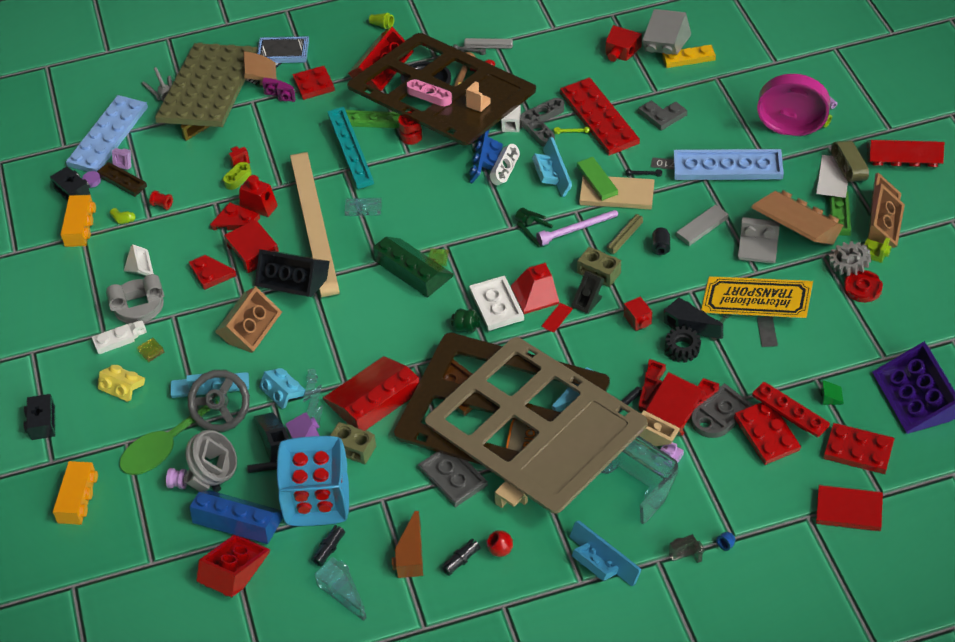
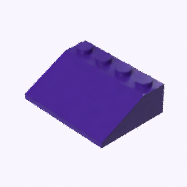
[872,341,955,434]

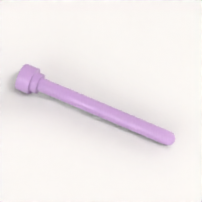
[536,210,618,247]

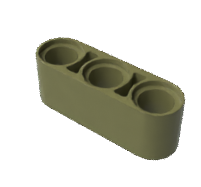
[831,141,869,182]

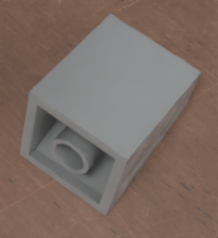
[642,9,691,55]

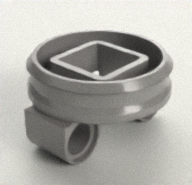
[106,274,165,323]
[183,430,237,492]

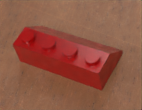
[348,27,414,91]
[867,140,945,167]

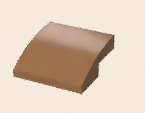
[243,51,277,85]

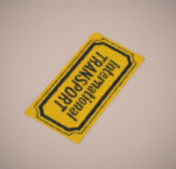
[701,276,813,318]

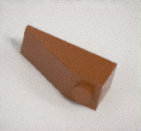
[392,511,423,578]

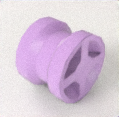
[166,468,187,490]

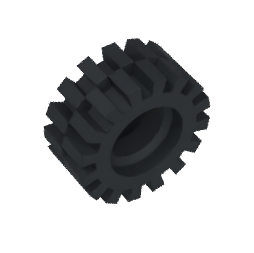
[665,326,701,363]

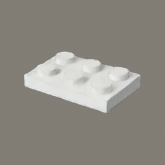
[469,276,524,331]

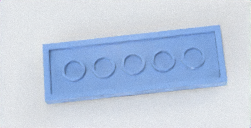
[66,95,148,172]
[674,149,784,180]

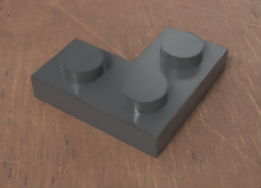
[638,100,687,131]

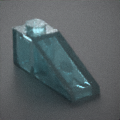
[315,557,366,621]

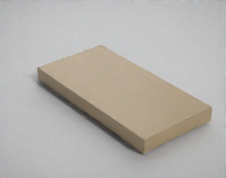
[579,175,655,209]

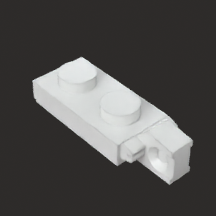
[92,321,147,354]

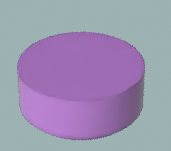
[82,171,101,188]

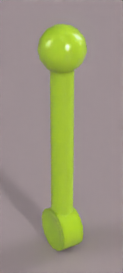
[554,127,590,134]

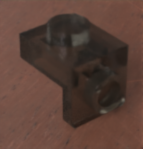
[669,534,704,563]

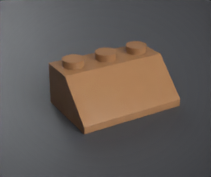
[215,286,282,353]

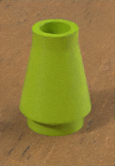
[369,13,394,29]

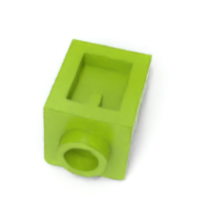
[864,237,892,263]

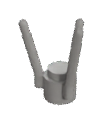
[142,67,172,101]

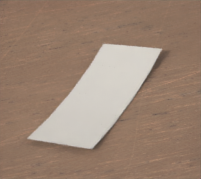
[816,155,848,198]

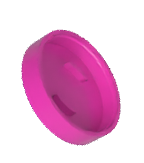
[757,74,830,136]

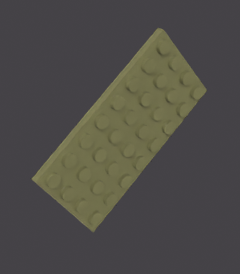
[155,43,258,127]

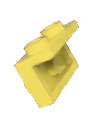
[98,365,145,402]

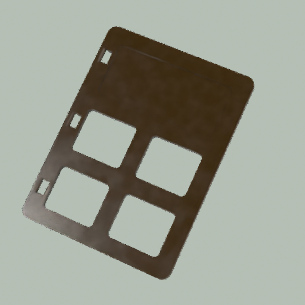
[347,33,536,145]

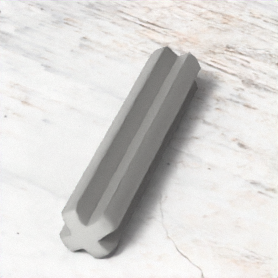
[464,38,513,49]

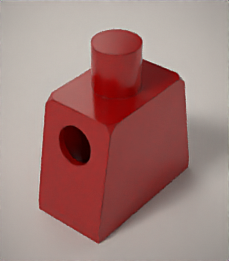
[606,25,642,62]
[239,175,278,217]

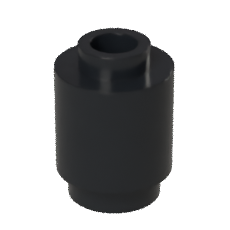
[652,227,670,255]

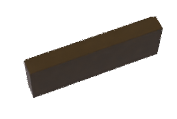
[97,162,147,197]

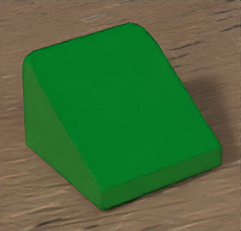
[821,381,844,405]

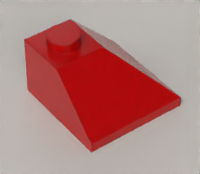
[511,263,559,314]

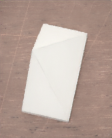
[124,244,154,276]

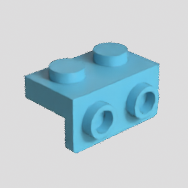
[259,368,306,409]

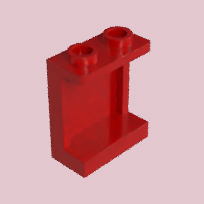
[224,219,279,273]
[646,372,707,436]

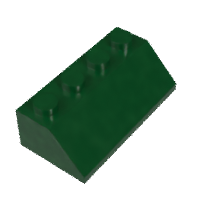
[373,237,453,298]

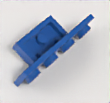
[469,130,503,183]

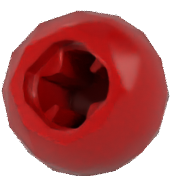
[487,530,513,557]

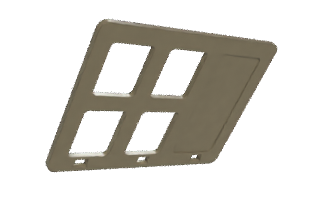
[425,337,648,514]

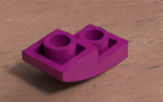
[262,77,296,102]

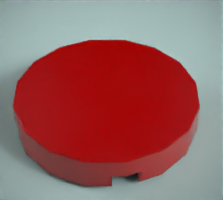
[844,270,883,303]

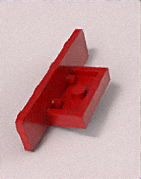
[752,382,830,437]

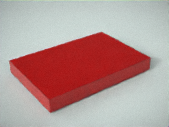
[816,485,883,531]

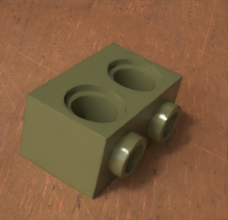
[577,247,621,287]
[330,422,376,464]

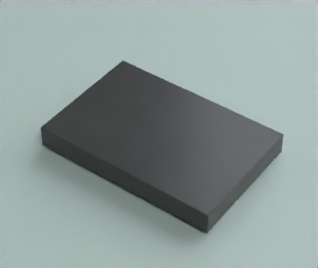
[418,452,488,508]

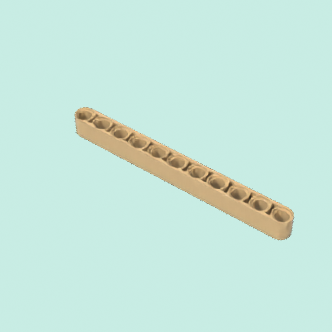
[290,152,340,298]

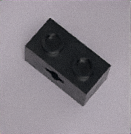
[50,166,91,201]
[24,394,55,440]

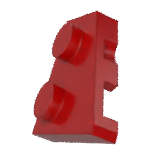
[210,202,260,230]
[189,255,237,290]

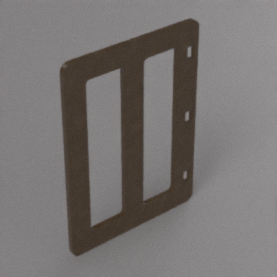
[394,333,610,465]

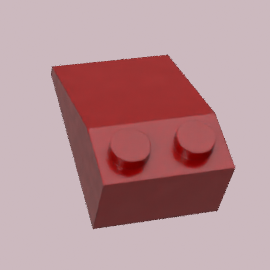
[196,535,270,597]

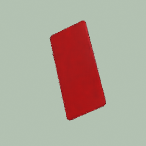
[542,303,573,332]

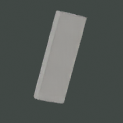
[676,205,729,246]

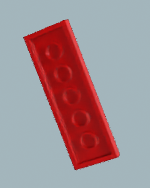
[560,77,640,155]

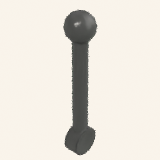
[452,44,486,55]

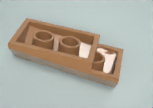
[868,172,905,248]

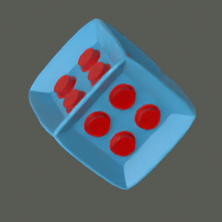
[277,436,349,526]

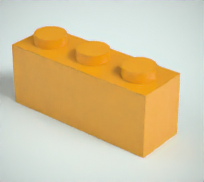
[61,195,96,247]
[53,461,98,525]

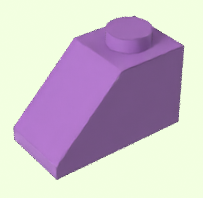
[286,412,320,438]

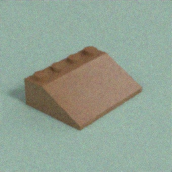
[751,190,843,245]

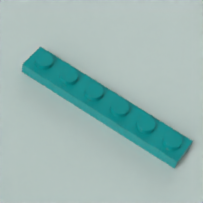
[327,106,374,189]

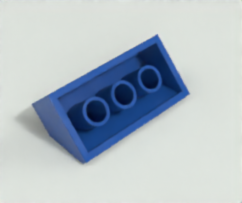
[189,490,283,544]

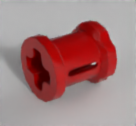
[149,190,173,210]

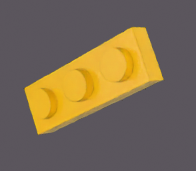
[662,45,716,68]

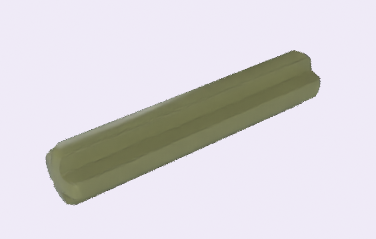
[607,214,643,254]

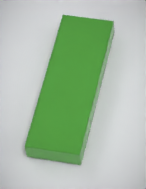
[577,157,618,200]
[829,192,851,236]

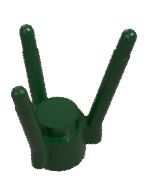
[515,207,553,247]

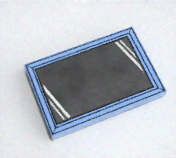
[257,36,309,63]

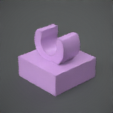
[112,148,131,170]
[656,442,684,469]

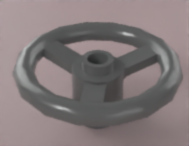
[187,370,250,432]

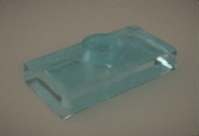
[345,198,382,216]

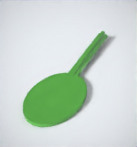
[120,399,219,475]

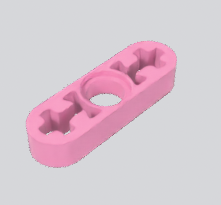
[407,80,452,106]

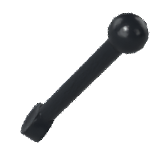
[625,169,663,177]

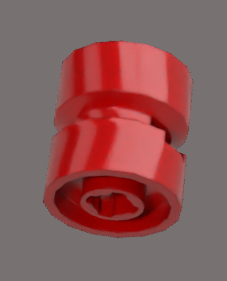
[398,111,423,145]

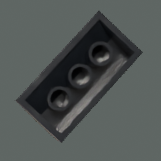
[254,249,330,297]

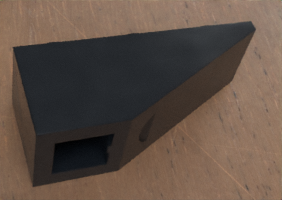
[664,297,723,339]
[254,412,289,462]

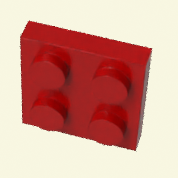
[293,66,335,100]

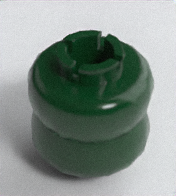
[451,308,480,333]

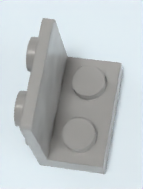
[738,217,780,263]

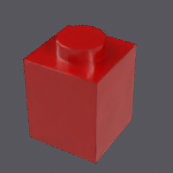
[624,296,652,331]

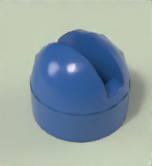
[716,532,735,551]

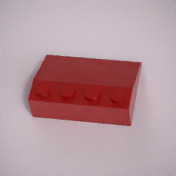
[323,356,420,431]

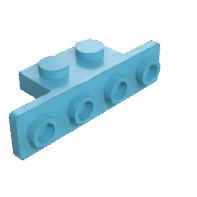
[532,137,572,197]
[171,372,249,398]

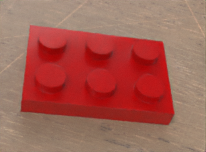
[734,402,801,465]
[824,423,895,474]

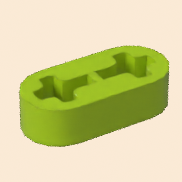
[223,162,252,190]

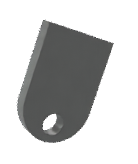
[691,383,753,438]

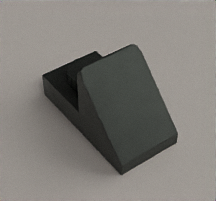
[571,271,604,314]

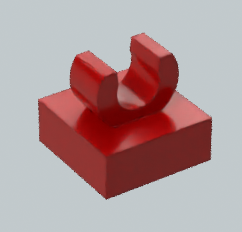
[229,146,250,167]

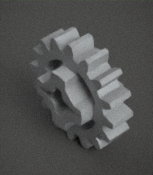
[829,241,871,276]

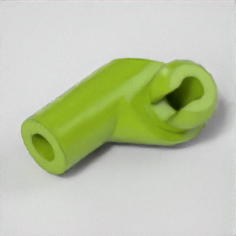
[110,208,135,224]

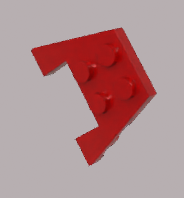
[639,359,719,412]

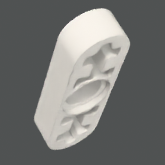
[490,144,520,185]

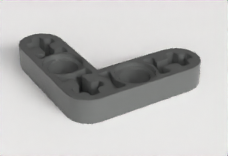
[520,98,564,147]

